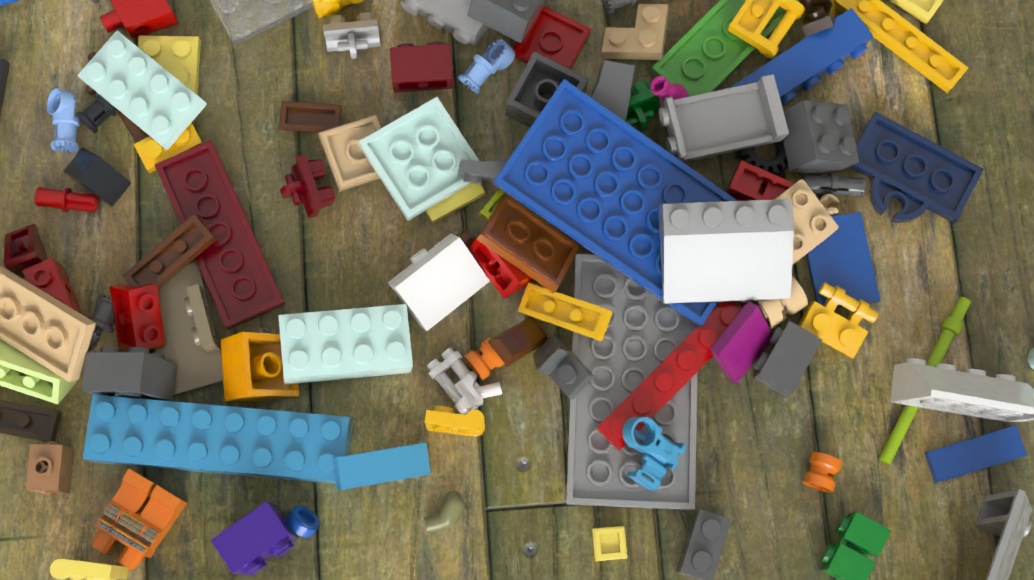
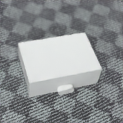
[388,234,490,331]

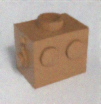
[25,441,74,497]

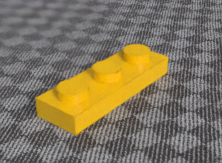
[517,282,613,342]

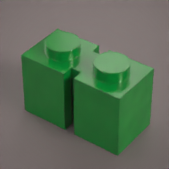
[821,511,891,580]

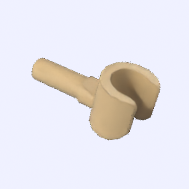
[819,194,840,216]

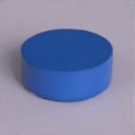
[286,506,320,538]

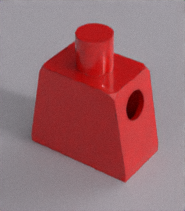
[99,0,179,39]

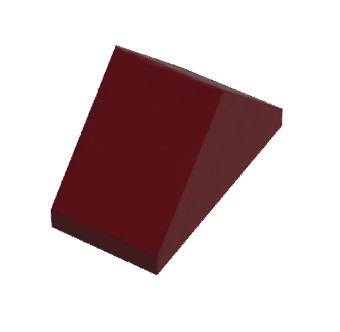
[4,224,48,278]

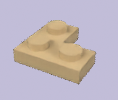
[602,4,669,60]

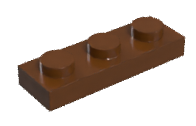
[122,214,217,290]

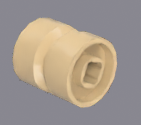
[748,276,808,329]

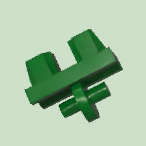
[626,80,660,132]

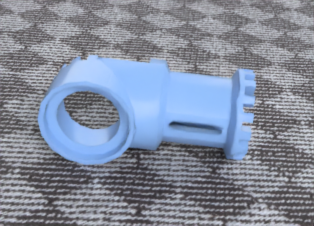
[458,39,515,94]
[47,88,81,153]

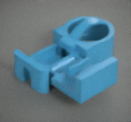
[622,416,686,491]

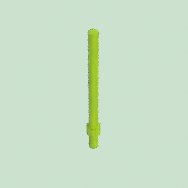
[878,297,971,466]

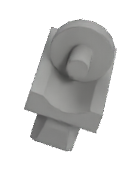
[323,12,381,59]

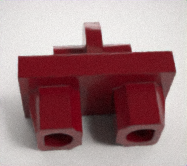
[280,155,335,218]

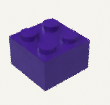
[211,501,298,576]

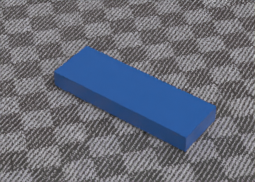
[924,425,1027,483]

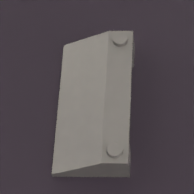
[975,489,1032,580]

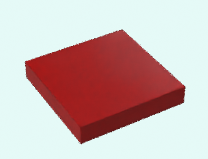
[514,6,591,70]

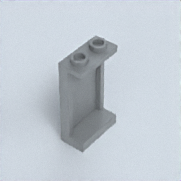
[659,74,789,162]

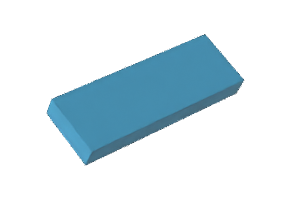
[333,442,431,490]

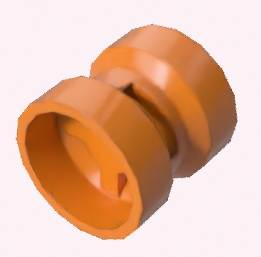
[464,337,505,381]
[802,451,843,493]

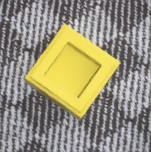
[592,526,628,561]

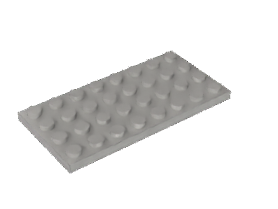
[566,254,698,510]

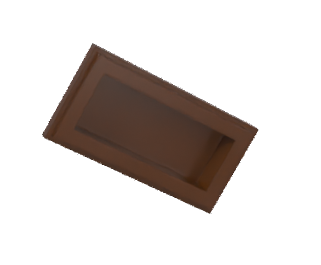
[279,101,342,133]
[488,317,548,367]

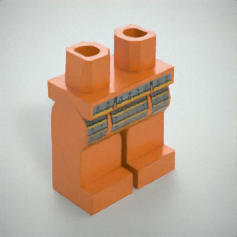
[91,468,187,570]

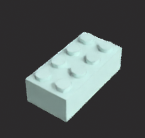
[278,304,413,385]

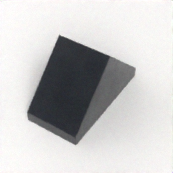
[63,148,131,207]

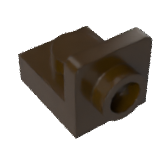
[799,0,838,37]

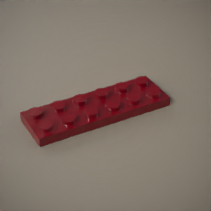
[154,140,285,330]

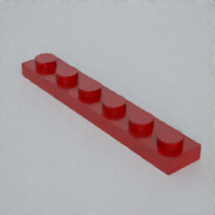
[596,301,743,452]

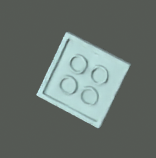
[359,97,479,221]

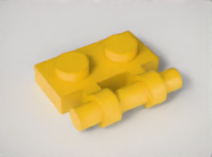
[798,282,879,359]

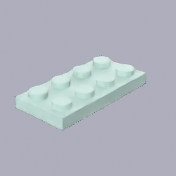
[77,31,207,150]

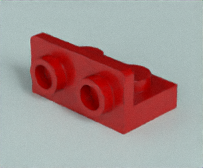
[109,284,165,350]

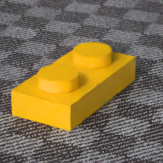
[133,122,203,173]

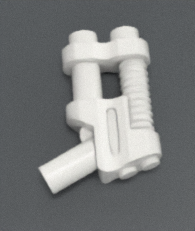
[427,347,502,414]

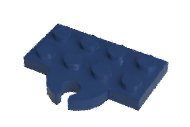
[850,111,984,223]

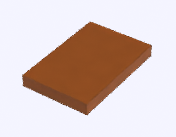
[477,193,580,293]

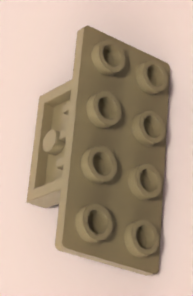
[154,262,223,396]

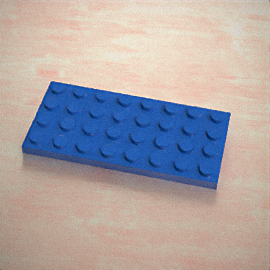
[493,79,737,326]

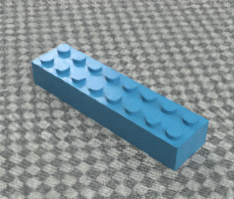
[83,395,353,484]

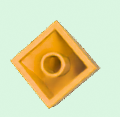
[220,332,299,403]

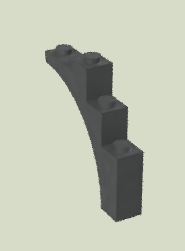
[457,60,635,205]

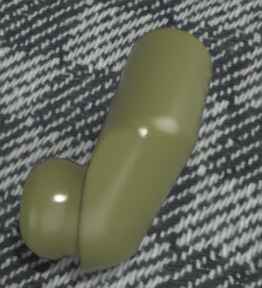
[424,491,464,533]

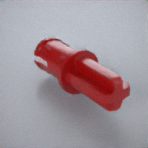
[34,187,99,213]

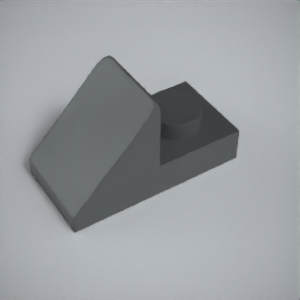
[533,333,595,399]

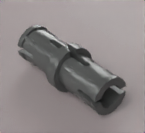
[801,173,866,197]

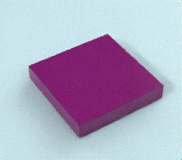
[710,301,772,384]

